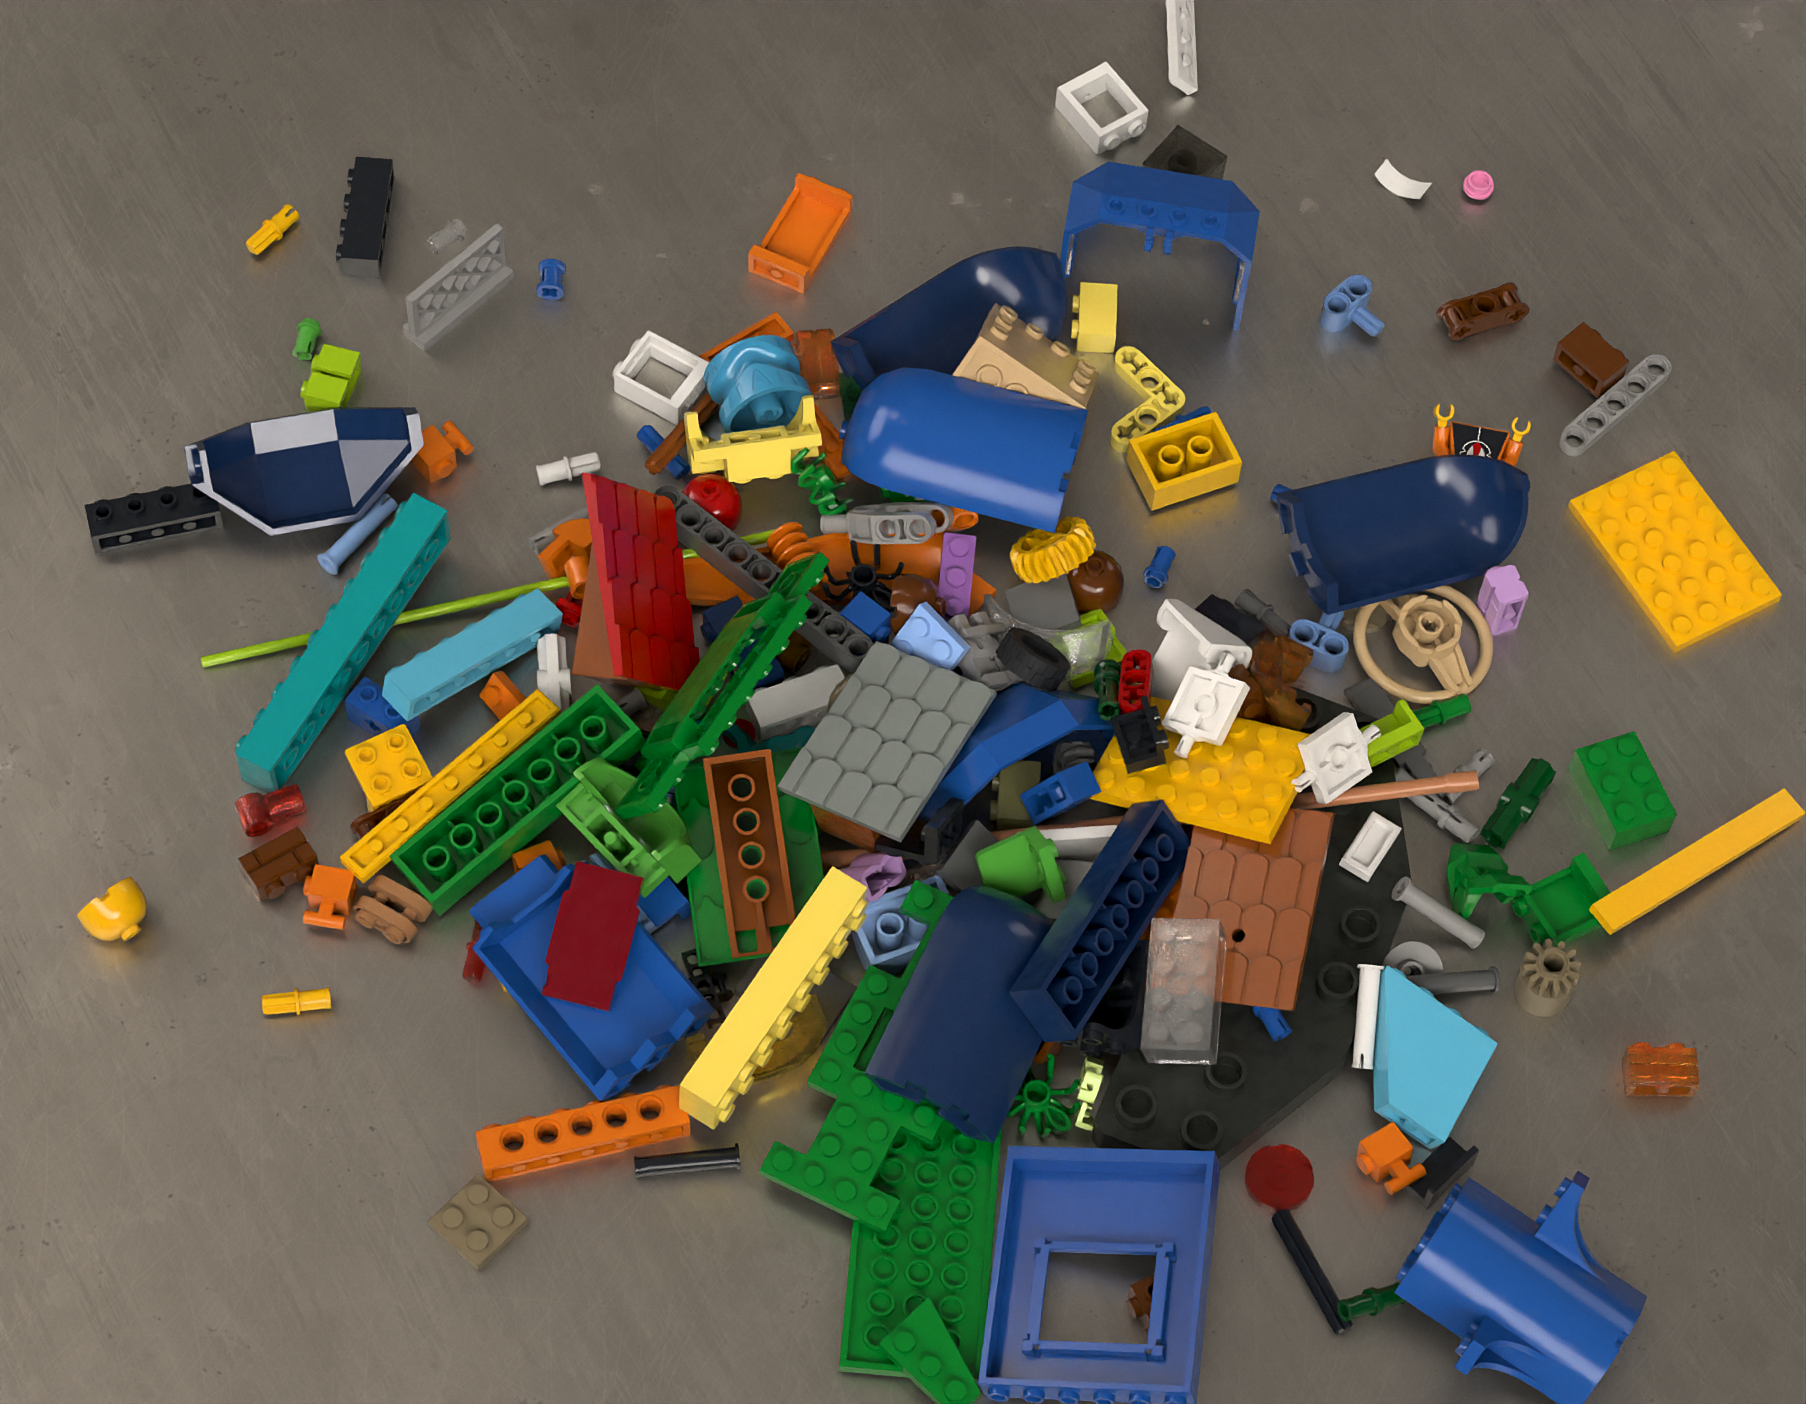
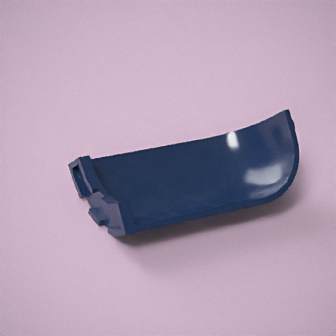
[830,246,1067,397]
[1277,455,1530,615]
[865,885,1054,1144]

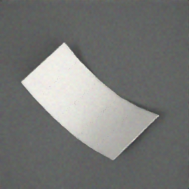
[1374,159,1432,199]

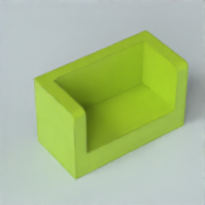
[1359,699,1424,768]

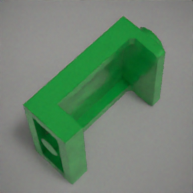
[1511,852,1611,947]

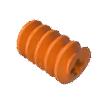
[767,522,828,593]

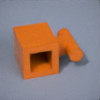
[411,420,474,483]
[303,864,358,930]
[1356,1122,1427,1195]

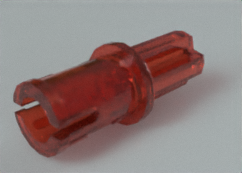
[462,920,486,983]

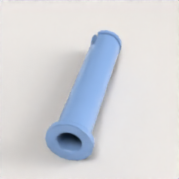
[317,493,398,575]

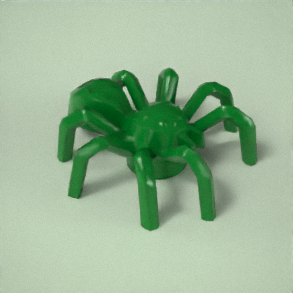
[791,447,854,515]
[1007,1054,1080,1139]

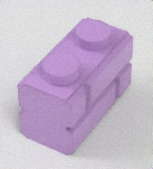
[1476,564,1529,636]

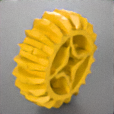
[1009,516,1096,583]

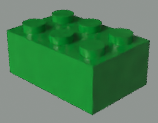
[1568,731,1677,851]

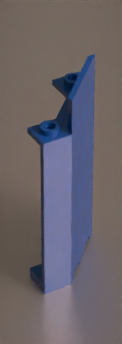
[469,854,715,1101]

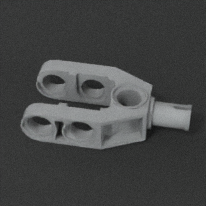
[820,502,954,544]

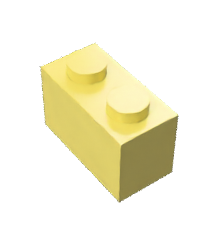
[1071,282,1118,353]

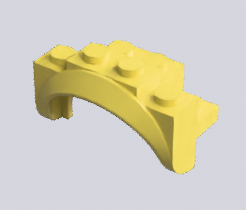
[684,394,822,483]

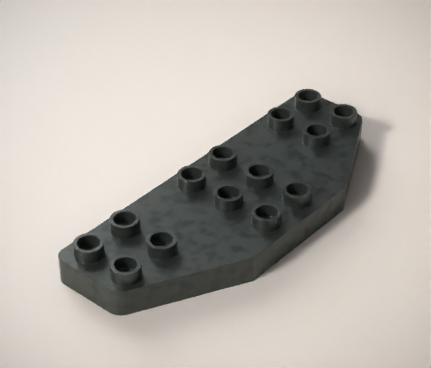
[1092,686,1412,1170]

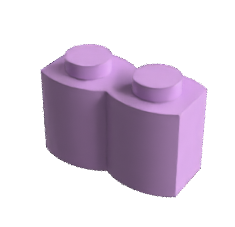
[840,852,907,902]

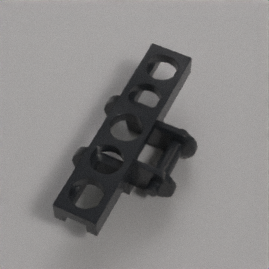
[681,948,734,1029]

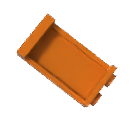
[748,173,853,294]

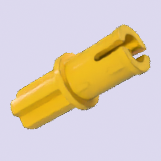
[246,204,300,255]
[262,987,331,1015]

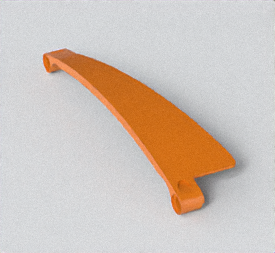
[564,506,979,606]

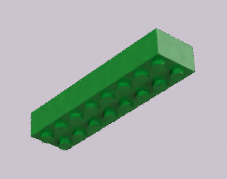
[389,684,645,917]

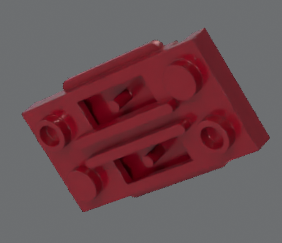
[541,861,645,1012]

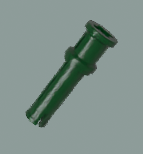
[1093,659,1121,721]

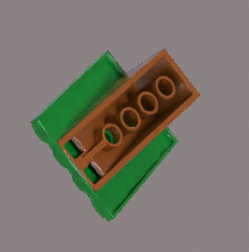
[674,747,824,967]

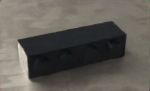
[336,157,395,278]

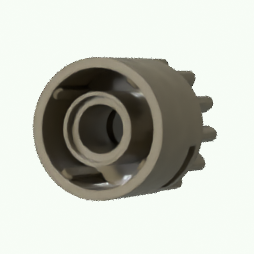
[1513,939,1582,1017]

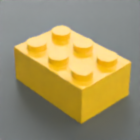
[1126,412,1242,511]

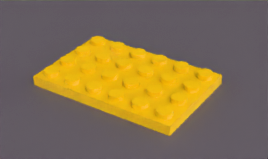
[1568,451,1782,653]
[1089,696,1311,844]

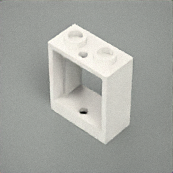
[1055,62,1149,155]
[612,330,709,425]

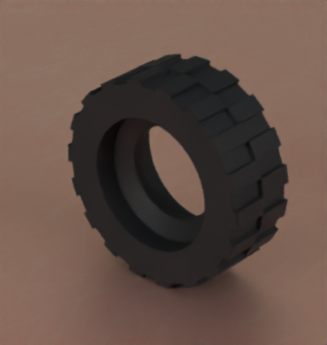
[996,627,1071,692]

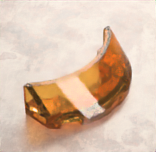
[1249,636,1313,732]

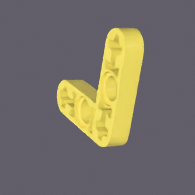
[1110,346,1186,453]

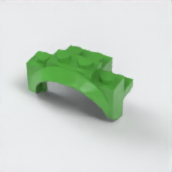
[556,758,702,898]

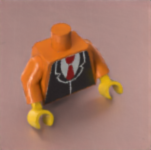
[1432,403,1531,467]

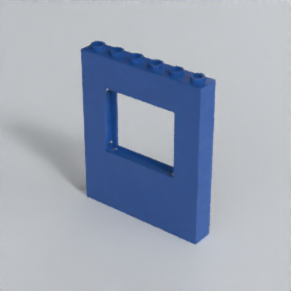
[978,1146,1221,1404]

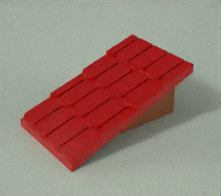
[572,473,700,691]

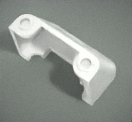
[1118,599,1252,707]

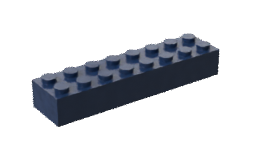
[1009,800,1191,1042]

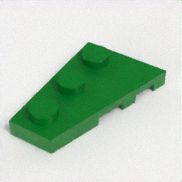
[878,1296,981,1404]

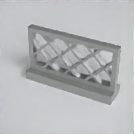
[402,223,514,352]

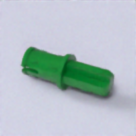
[1413,693,1471,728]

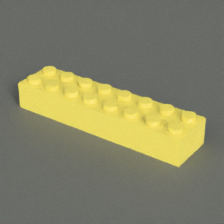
[679,866,869,1130]

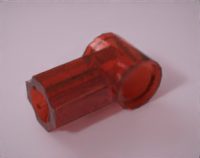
[234,784,307,837]

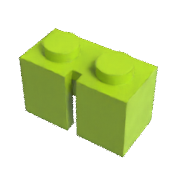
[300,343,363,412]

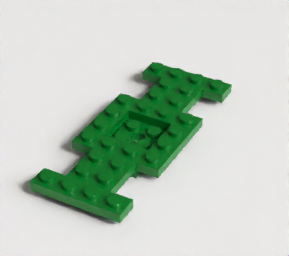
[759,879,954,1235]

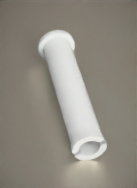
[1351,964,1384,1069]

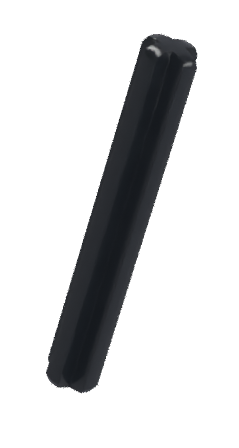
[1272,1208,1353,1335]

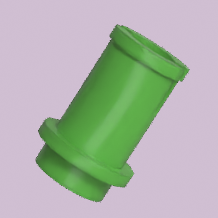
[292,318,322,361]

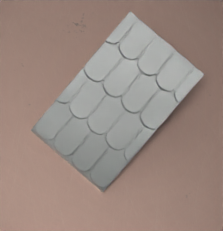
[778,641,997,853]

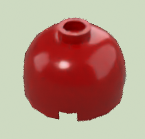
[681,473,742,531]

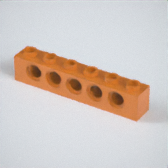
[475,1085,690,1182]

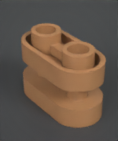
[353,875,433,944]

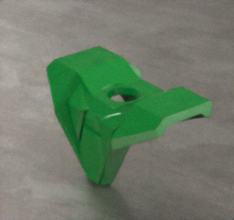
[1446,843,1532,920]

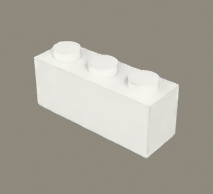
[746,664,845,741]

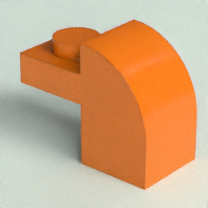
[537,518,592,579]

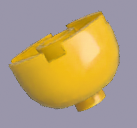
[77,877,147,941]

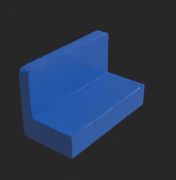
[638,877,691,928]

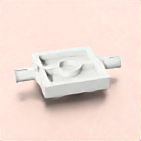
[1161,653,1250,759]
[1291,712,1381,804]

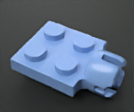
[890,602,971,671]

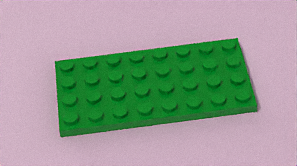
[839,1120,1002,1384]

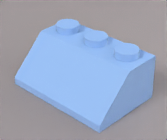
[851,875,949,975]

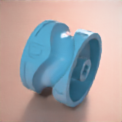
[704,335,813,434]

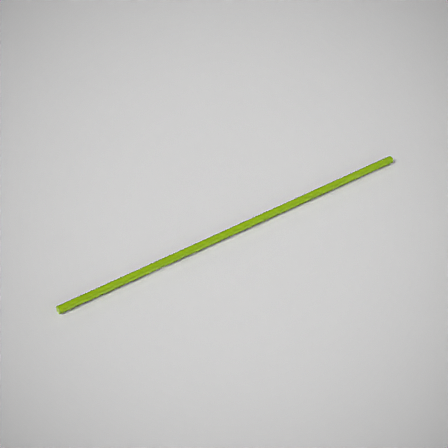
[201,529,775,668]

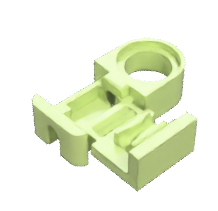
[1075,1056,1104,1131]

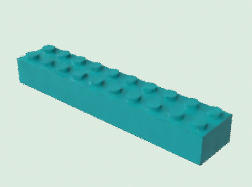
[235,493,451,798]

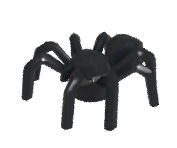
[822,540,904,613]

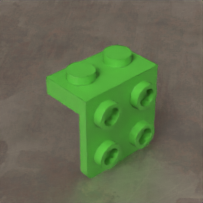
[975,826,1067,904]

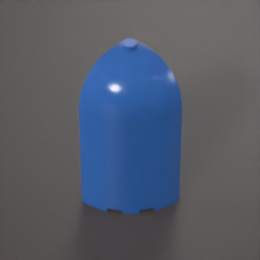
[839,367,1089,533]

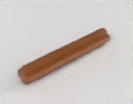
[645,394,719,475]

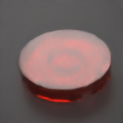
[1244,1144,1314,1212]

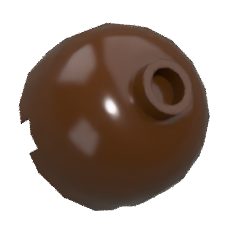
[1067,550,1124,614]
[891,574,946,636]

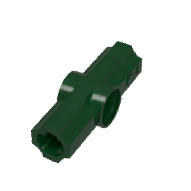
[1480,758,1556,849]

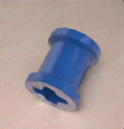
[536,259,566,300]

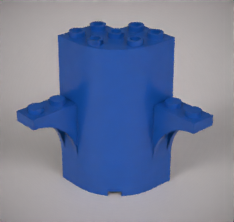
[1394,1171,1647,1404]

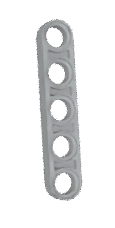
[1559,354,1672,457]

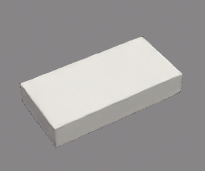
[1339,811,1402,882]

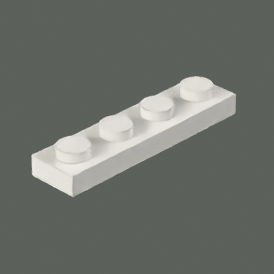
[1165,0,1198,95]

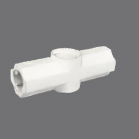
[537,634,571,714]

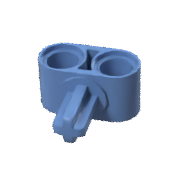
[1320,274,1384,336]
[1286,611,1349,673]

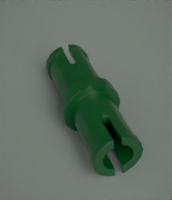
[1337,1282,1407,1322]

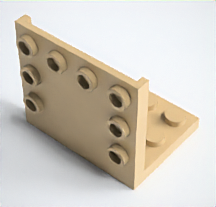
[952,303,1099,409]

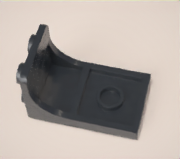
[1056,939,1156,1057]

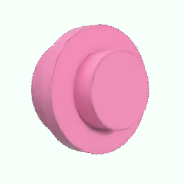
[1463,170,1494,200]

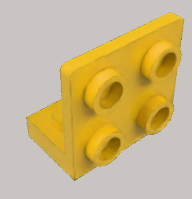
[345,724,433,813]

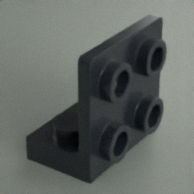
[874,797,964,865]

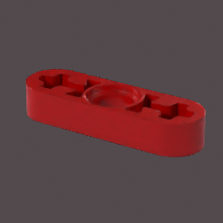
[1118,649,1154,715]

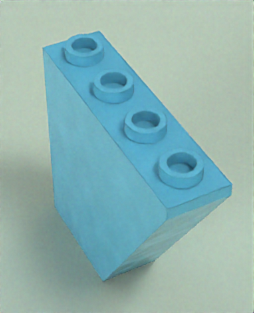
[1373,965,1498,1150]

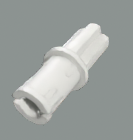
[536,452,601,486]

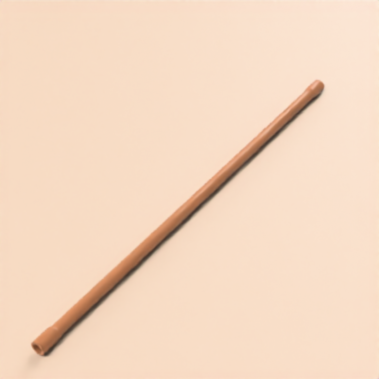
[820,770,1479,871]

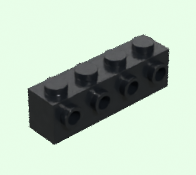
[85,483,224,554]

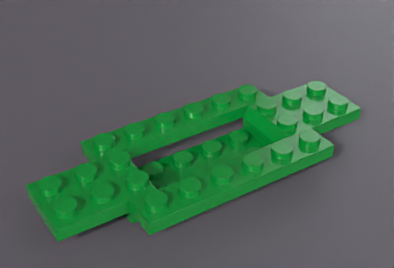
[613,552,830,820]

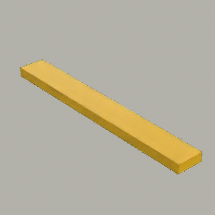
[340,689,561,884]
[1589,788,1806,935]

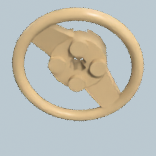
[1353,585,1493,704]

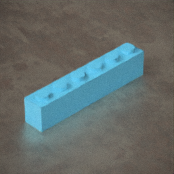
[382,588,563,721]

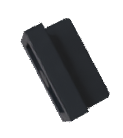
[1404,1137,1479,1209]

